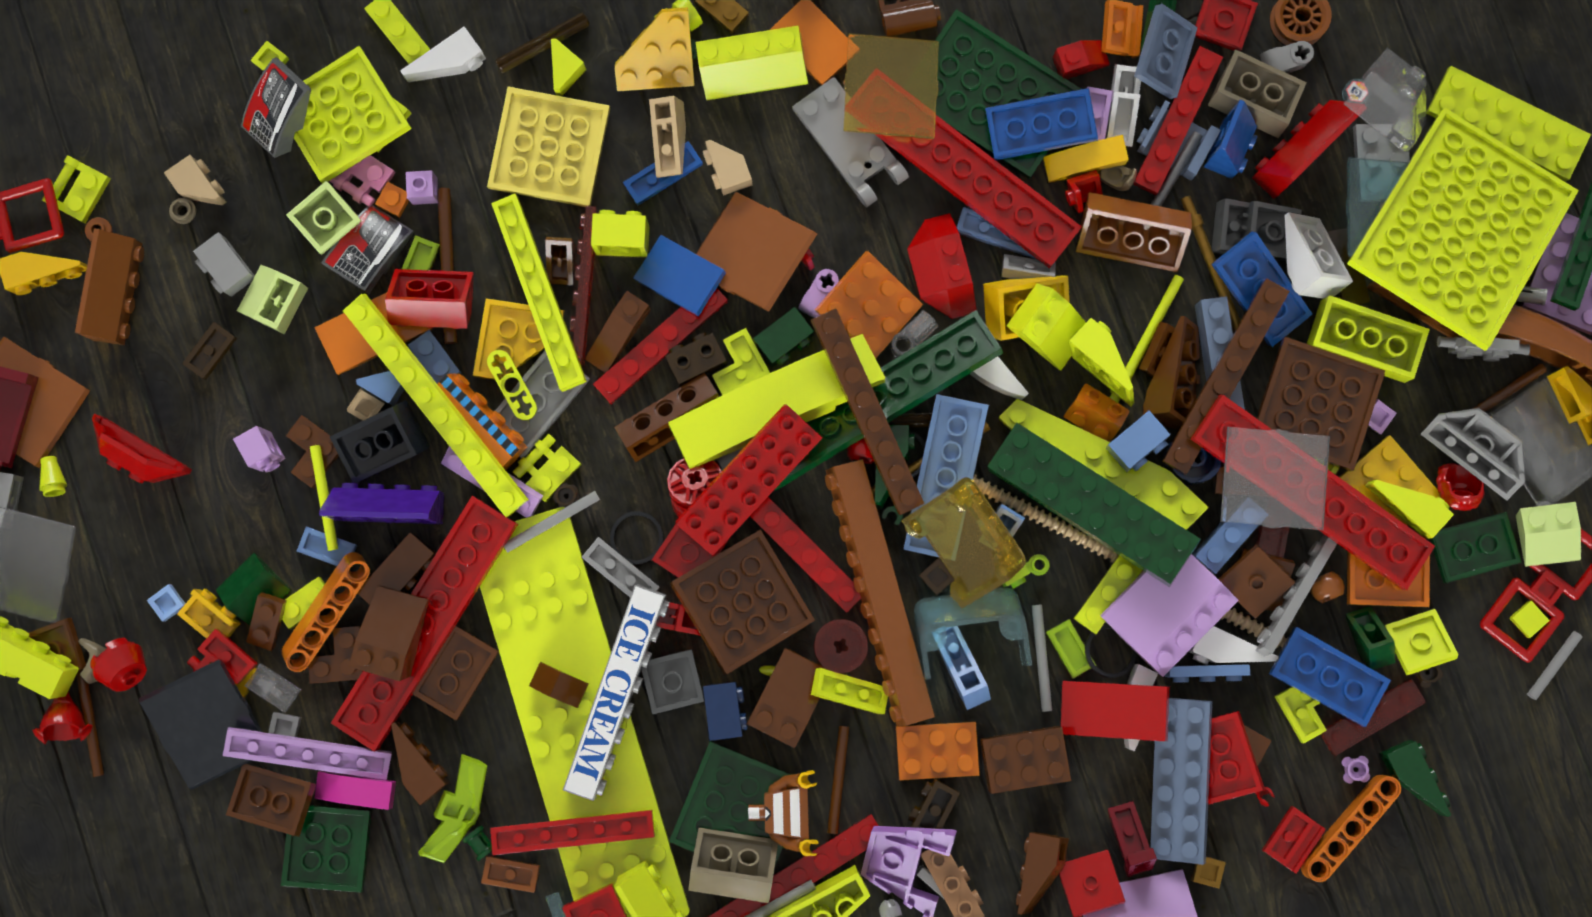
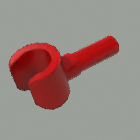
[1255,787,1275,806]

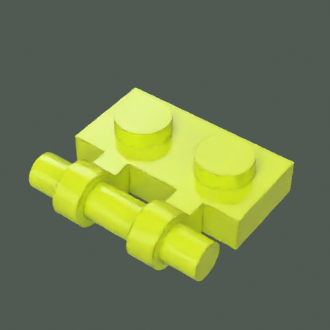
[513,434,582,503]

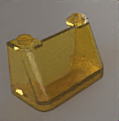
[901,477,1026,609]

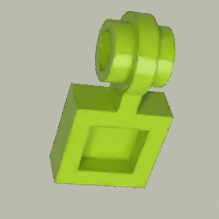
[999,554,1050,589]

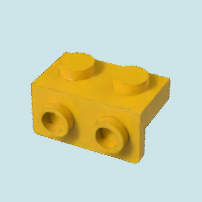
[177,588,241,639]

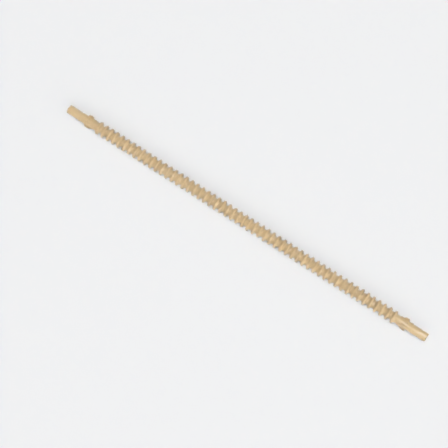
[971,474,1288,648]

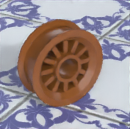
[1270,0,1332,45]

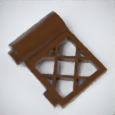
[877,0,941,37]

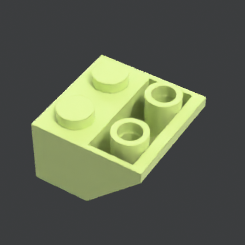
[237,265,308,334]

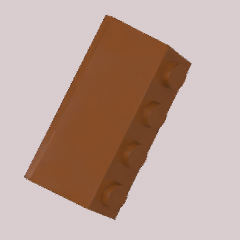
[1076,192,1192,272]
[75,228,144,345]

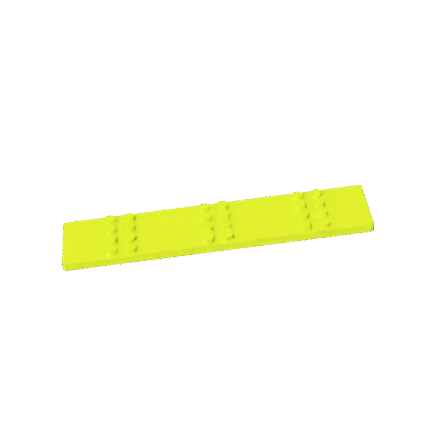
[480,507,690,917]

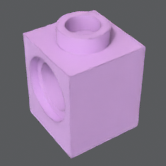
[406,170,438,205]

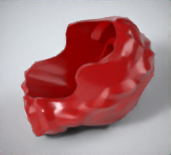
[1436,463,1485,511]

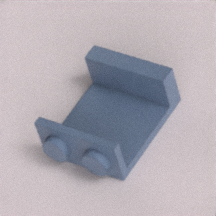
[1136,100,1221,180]

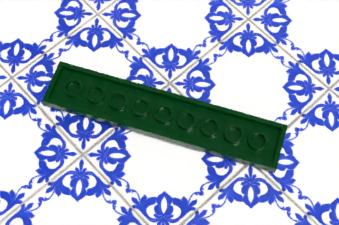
[775,310,1003,491]

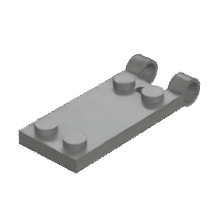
[792,77,909,207]

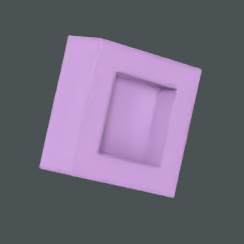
[1368,399,1396,434]

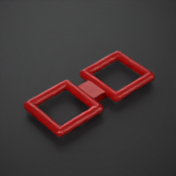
[0,178,64,253]
[1480,529,1592,663]

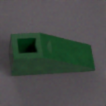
[1379,740,1451,817]

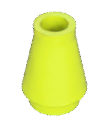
[40,456,67,497]

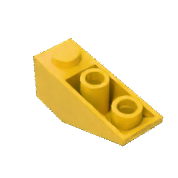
[0,252,87,295]

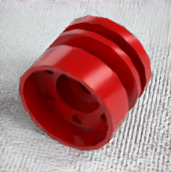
[667,458,722,518]

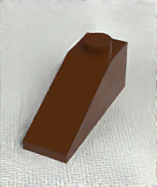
[585,291,651,373]

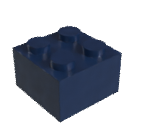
[703,681,748,741]

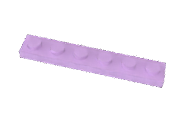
[223,727,392,780]

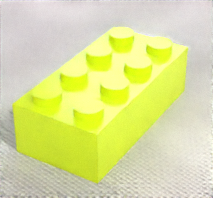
[1307,295,1430,383]

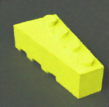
[0,616,79,699]

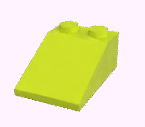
[1007,283,1086,371]
[1069,318,1134,407]

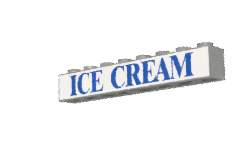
[563,584,670,801]

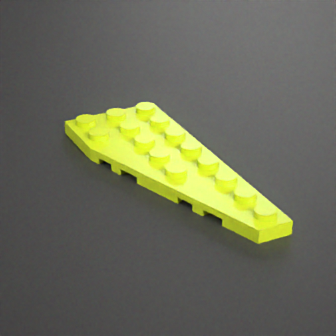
[999,399,1209,530]

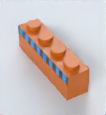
[437,373,528,470]

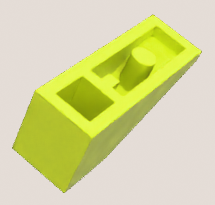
[1365,480,1454,539]

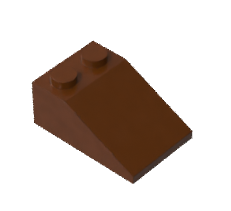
[349,585,429,681]
[747,648,828,748]

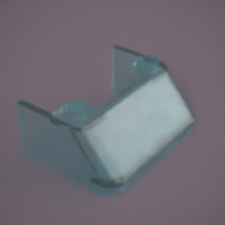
[914,588,1032,679]

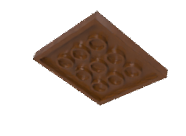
[1257,337,1385,471]
[670,529,815,676]

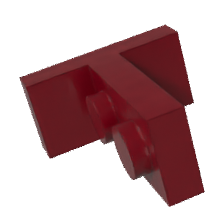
[1107,801,1157,877]

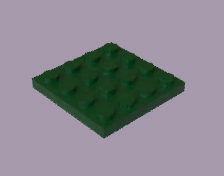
[669,741,792,865]

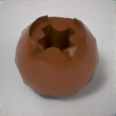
[1310,571,1345,603]

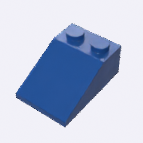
[1204,100,1257,179]

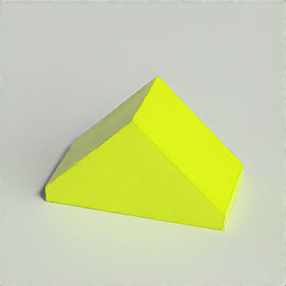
[551,39,586,97]

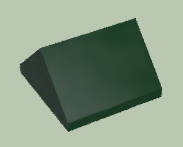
[216,553,291,625]

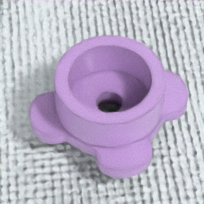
[1342,756,1370,783]

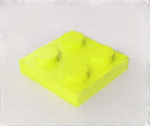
[1385,609,1458,676]

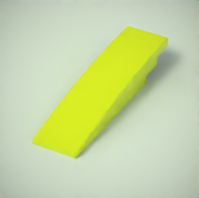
[668,334,885,469]

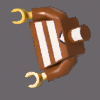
[748,770,818,856]

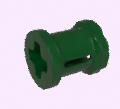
[462,825,492,861]

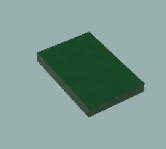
[1430,512,1522,583]

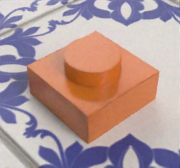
[375,182,409,218]

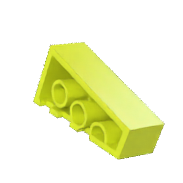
[767,865,870,917]

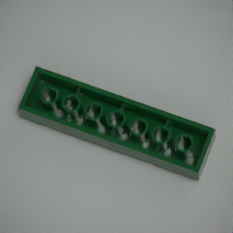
[987,423,1200,587]

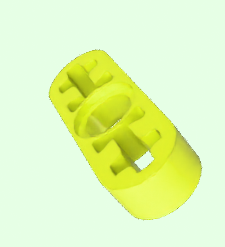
[487,350,537,420]

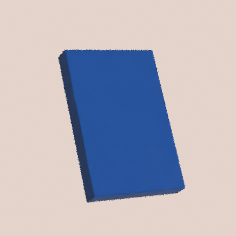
[633,235,726,317]

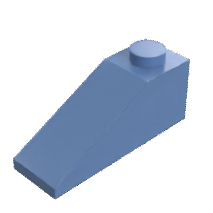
[931,621,991,710]

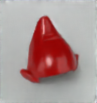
[32,690,93,744]

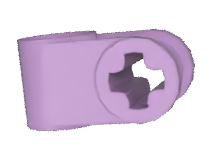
[798,269,839,318]

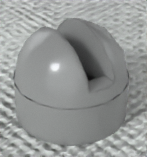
[879,899,902,917]

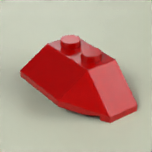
[907,213,977,320]
[92,414,192,484]

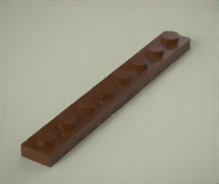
[1162,278,1290,475]
[811,308,925,515]

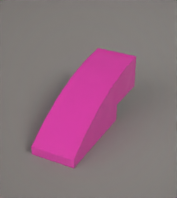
[315,771,396,810]

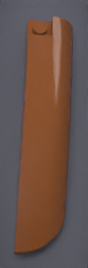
[1367,282,1592,388]

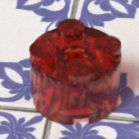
[814,619,868,673]

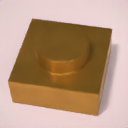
[1191,857,1226,888]

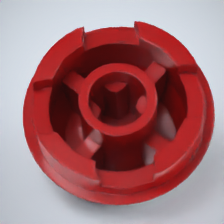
[90,638,147,692]

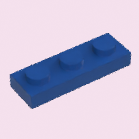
[623,141,703,206]

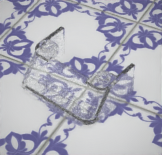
[1344,47,1427,152]

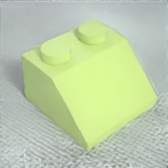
[286,181,361,255]
[1516,502,1581,567]

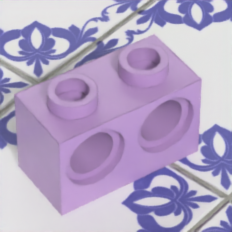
[233,426,285,472]

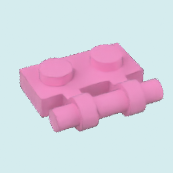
[330,155,395,207]

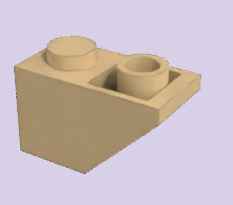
[703,140,752,196]
[164,155,226,205]

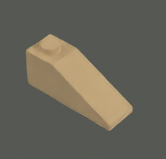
[649,96,686,178]

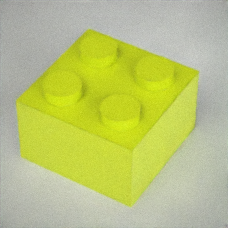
[591,210,649,257]

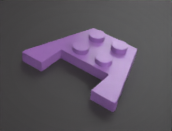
[861,826,957,917]

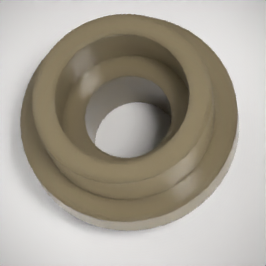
[169,198,196,224]

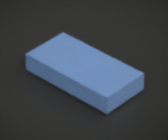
[297,527,357,566]

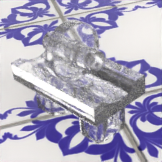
[245,664,301,713]

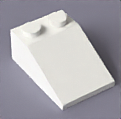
[1285,212,1353,299]

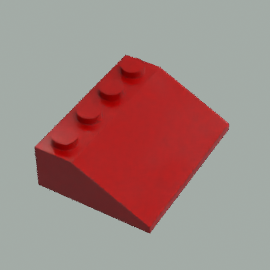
[1252,100,1368,199]

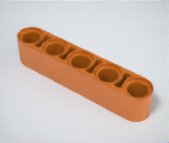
[282,552,370,672]
[1301,775,1401,882]

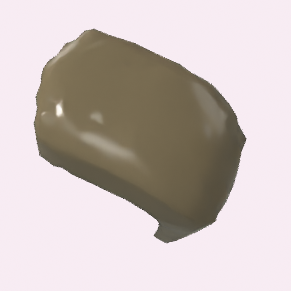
[1098,166,1137,191]
[78,638,106,684]

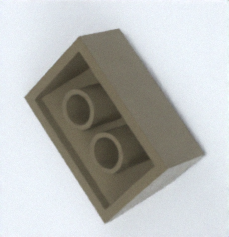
[1208,50,1307,138]
[688,828,778,903]

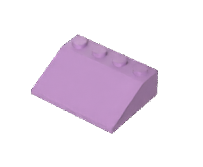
[1100,554,1239,677]
[1083,869,1198,917]

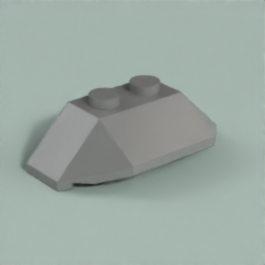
[1421,408,1525,500]

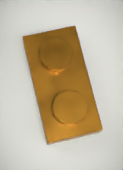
[693,0,749,34]

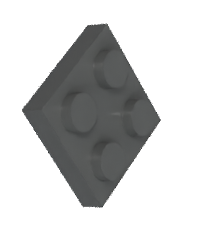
[642,649,705,714]

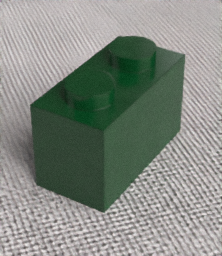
[753,307,814,367]

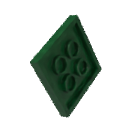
[281,805,372,893]

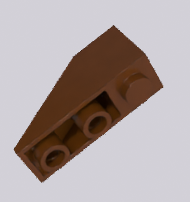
[391,721,450,805]
[1016,832,1069,915]

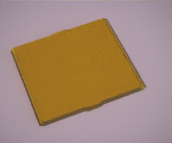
[843,33,939,139]

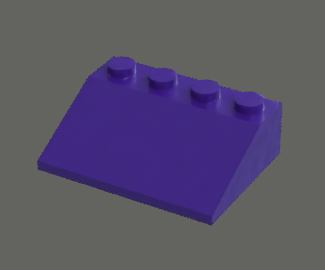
[319,483,444,524]

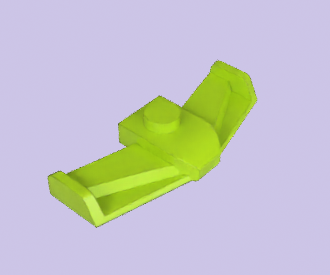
[418,754,487,863]

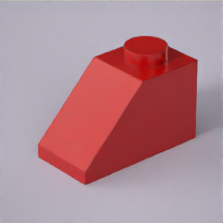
[1052,40,1110,80]

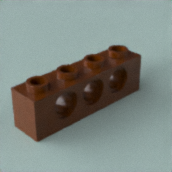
[614,373,720,462]

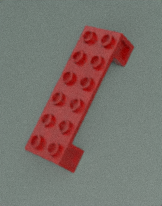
[676,404,822,556]

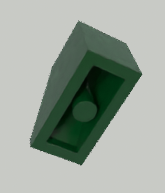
[1346,606,1395,670]

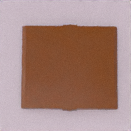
[696,192,817,312]
[0,337,90,468]

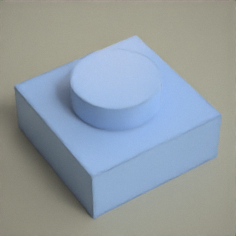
[147,584,186,622]

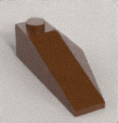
[1143,316,1200,430]

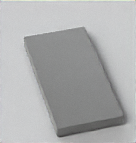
[495,351,590,458]

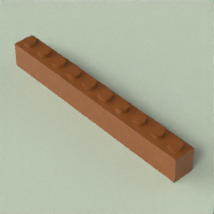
[825,459,935,726]

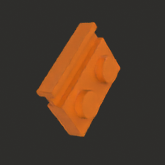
[1101,0,1143,58]

